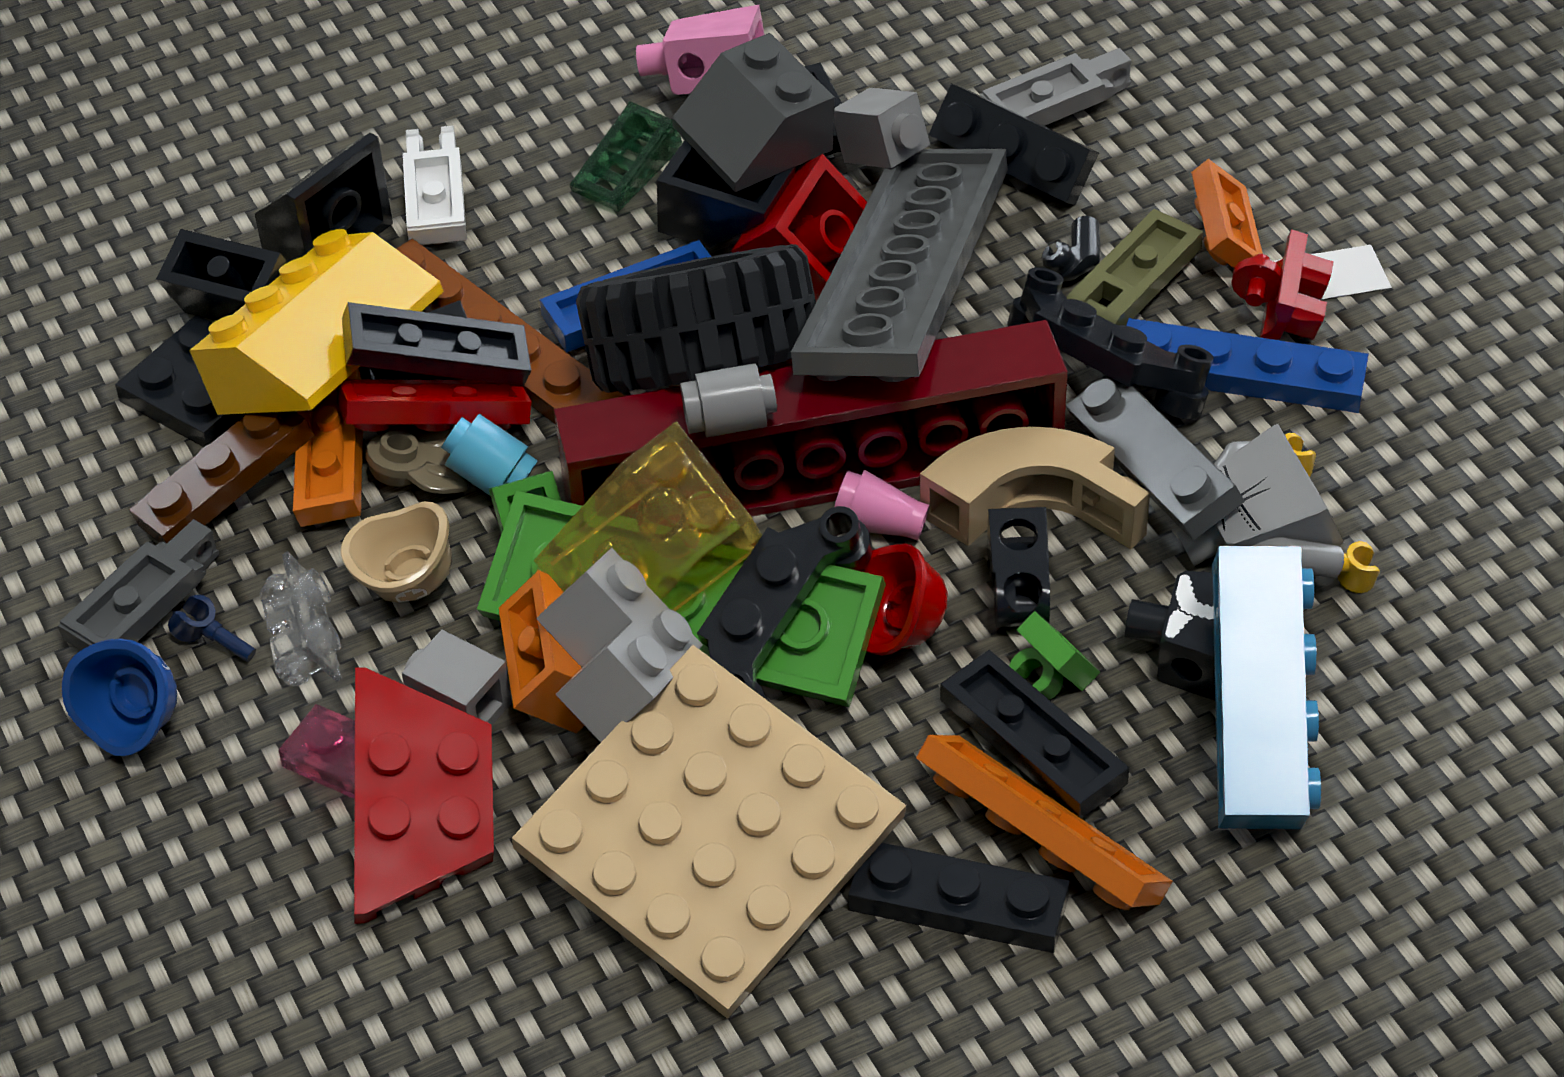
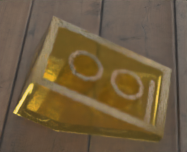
[534,422,762,611]

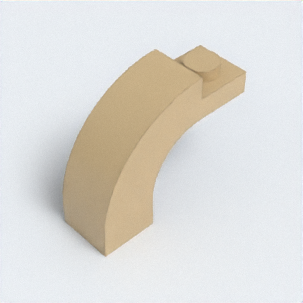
[920,427,1150,549]

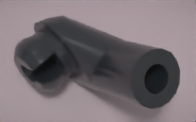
[1041,216,1101,283]

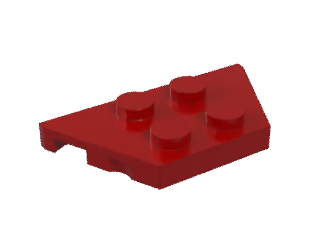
[354,667,494,924]

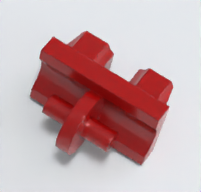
[1231,229,1334,340]

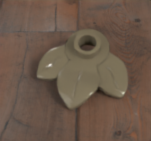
[366,424,468,494]

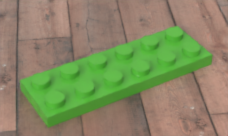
[477,490,886,707]

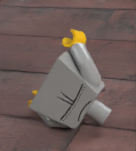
[1176,424,1380,593]

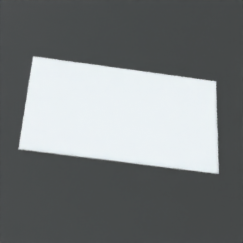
[1274,245,1392,300]

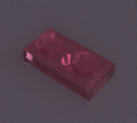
[278,704,355,799]

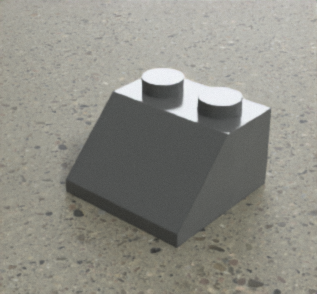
[672,33,835,192]

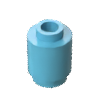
[441,414,538,495]

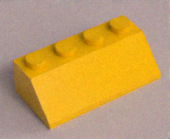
[189,229,444,415]

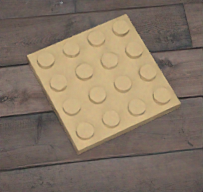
[512,645,906,1019]

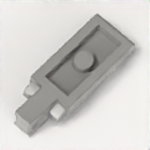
[980,48,1132,126]

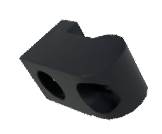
[987,507,1050,627]

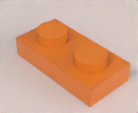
[1191,159,1263,268]

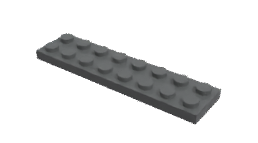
[791,149,1008,382]

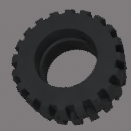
[576,244,816,393]

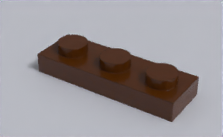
[129,411,315,543]

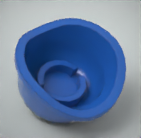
[62,639,177,756]

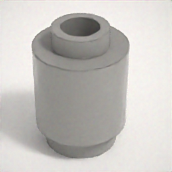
[680,363,777,438]

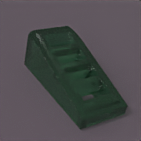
[570,101,682,212]

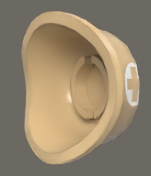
[341,501,452,603]

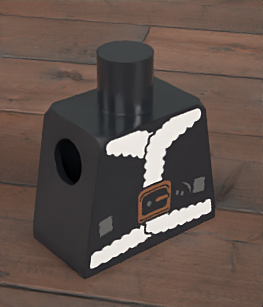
[1125,571,1215,701]

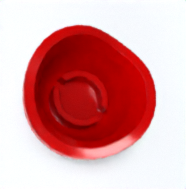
[860,544,948,655]

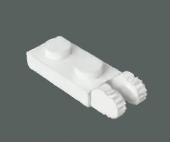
[403,126,467,245]

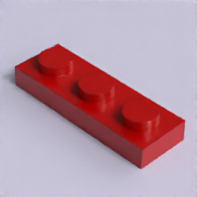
[337,380,532,432]

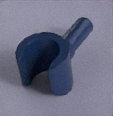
[168,595,256,662]

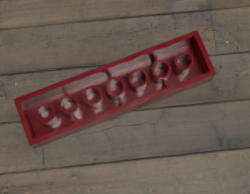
[554,320,1068,530]

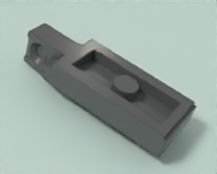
[58,519,219,650]

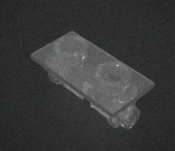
[260,551,342,686]

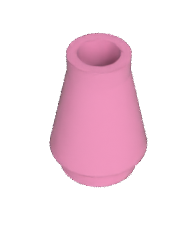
[834,470,930,541]

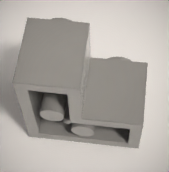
[536,548,703,742]

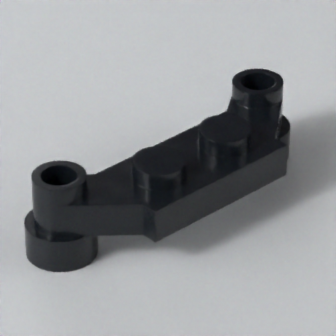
[1007,267,1214,419]
[697,506,873,699]

